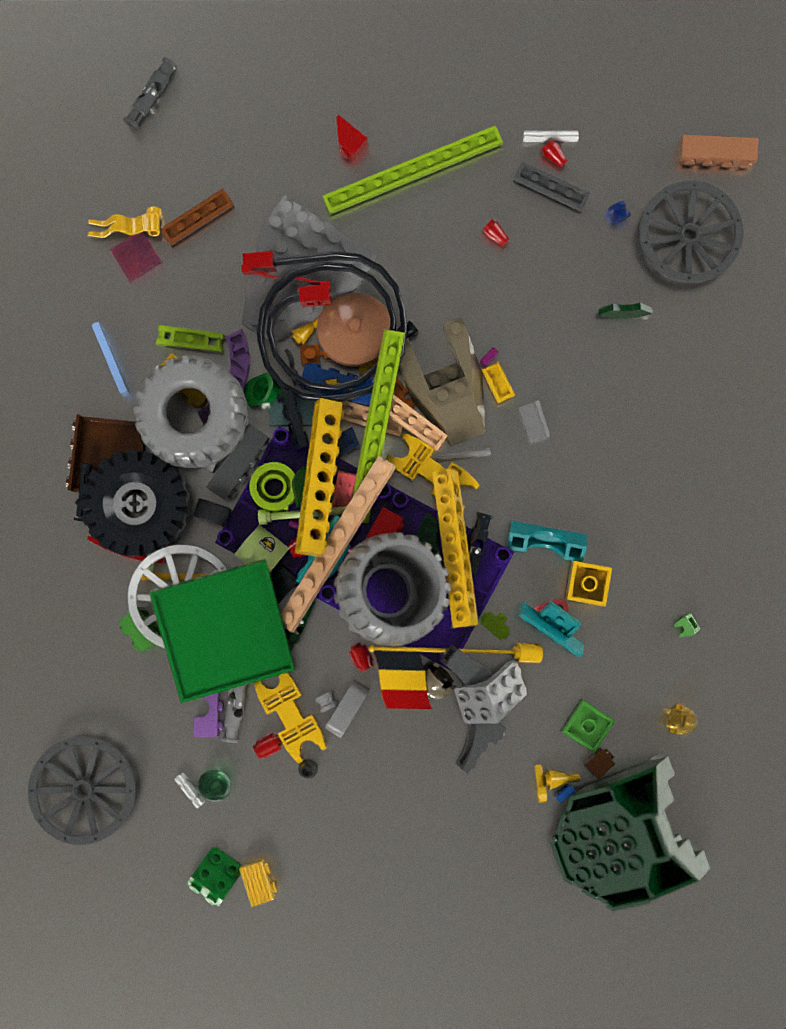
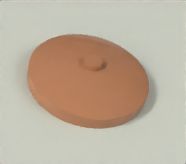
[317,293,391,367]

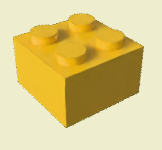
[564,561,612,607]

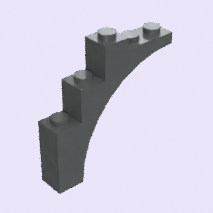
[440,644,507,773]

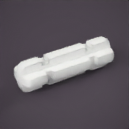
[175,773,205,808]

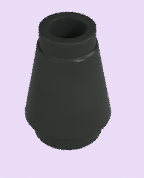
[298,760,317,779]

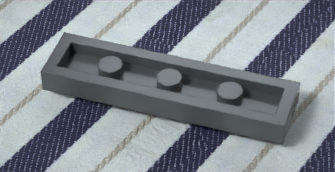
[514,161,590,212]

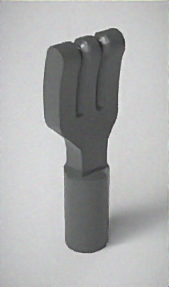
[285,349,300,386]

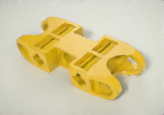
[385,433,480,509]
[254,672,327,764]

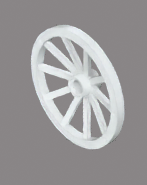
[128,545,226,648]

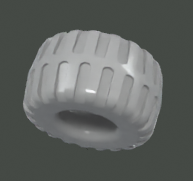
[133,356,248,468]
[334,533,451,646]

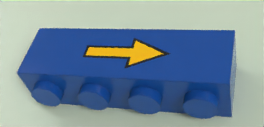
[299,363,374,407]

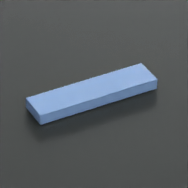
[92,322,131,396]

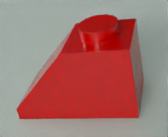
[336,115,368,161]
[365,507,405,540]

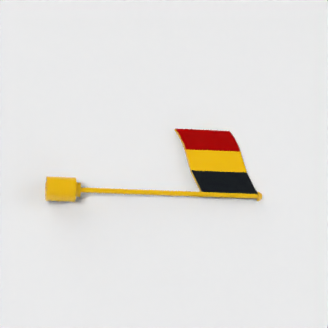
[369,643,543,710]

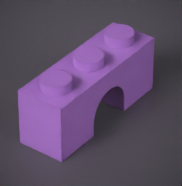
[194,692,223,737]

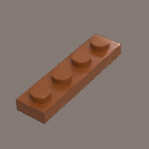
[160,189,234,246]

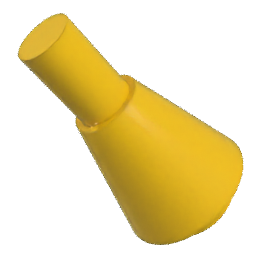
[291,317,319,345]
[543,770,580,790]

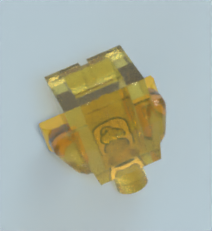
[667,704,698,735]

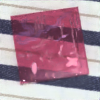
[110,232,162,282]

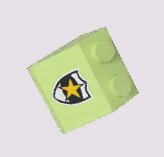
[234,525,289,573]

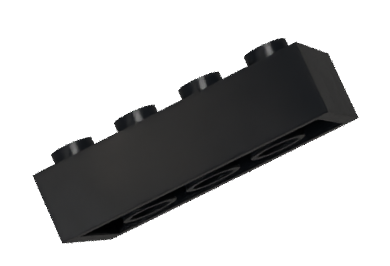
[270,563,298,604]

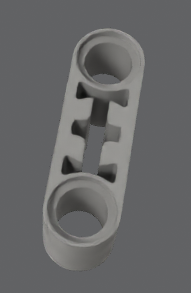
[325,680,370,738]

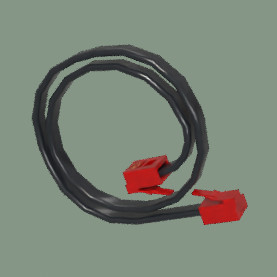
[241,251,407,402]

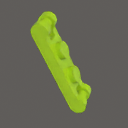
[155,325,225,354]

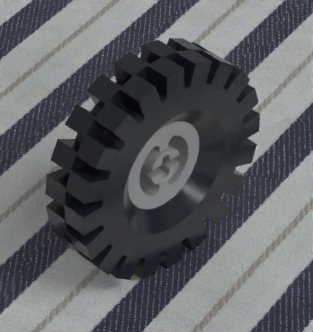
[80,450,190,557]

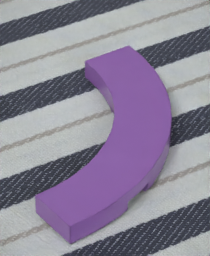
[197,329,250,425]

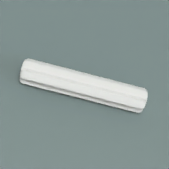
[523,130,579,142]

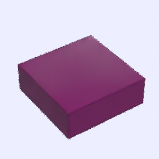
[480,347,499,368]

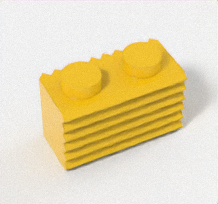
[240,859,277,907]

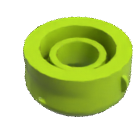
[249,462,295,512]

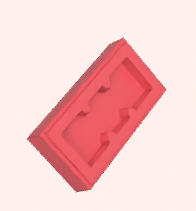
[332,470,357,508]

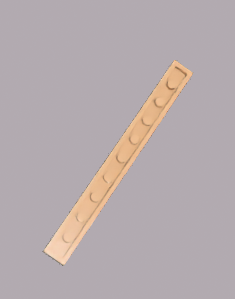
[280,456,396,633]

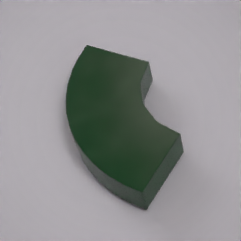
[598,303,653,319]
[417,512,441,555]

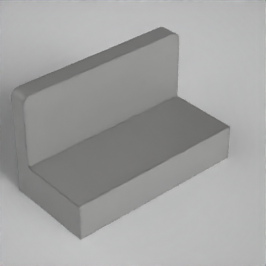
[518,400,550,444]

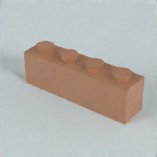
[678,135,758,168]

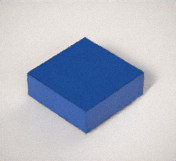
[554,784,575,803]

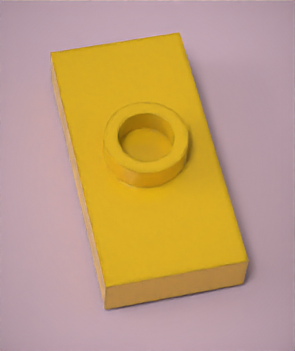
[481,361,515,404]

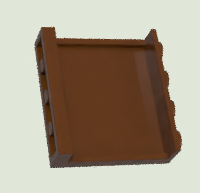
[66,414,146,497]

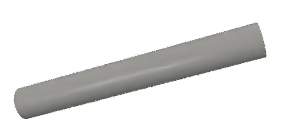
[433,448,491,462]

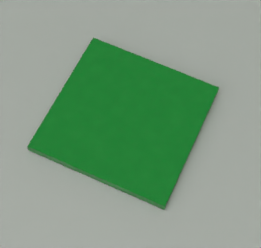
[149,559,295,704]

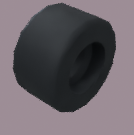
[193,498,231,527]

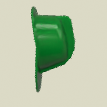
[243,372,283,406]

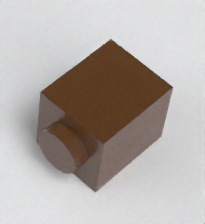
[583,747,615,779]

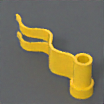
[88,206,162,238]

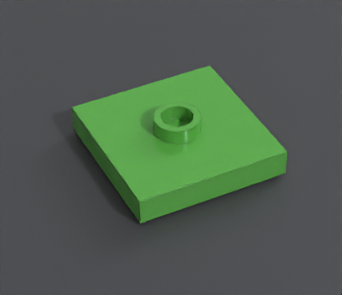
[561,699,615,754]

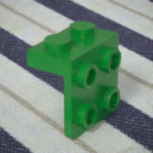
[187,847,241,906]

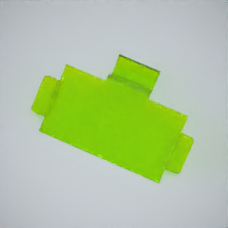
[480,611,510,641]

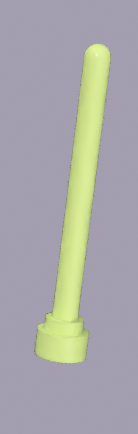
[258,506,347,525]

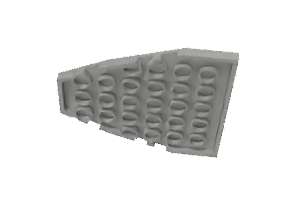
[242,195,378,344]

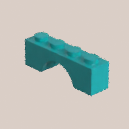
[507,521,587,562]

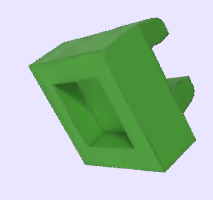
[674,612,700,637]

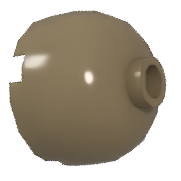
[423,661,456,699]

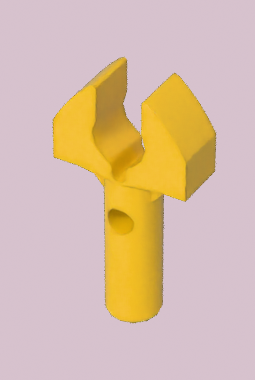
[534,764,547,803]

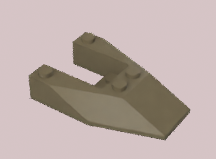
[398,317,486,447]

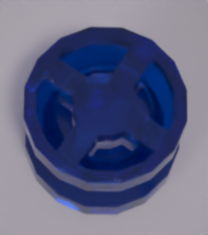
[608,201,631,223]

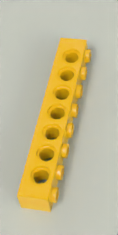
[295,398,344,557]
[432,469,479,628]

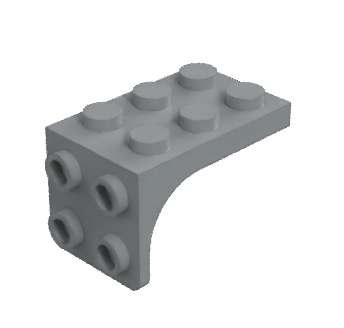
[454,659,527,724]

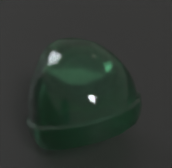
[197,769,231,802]

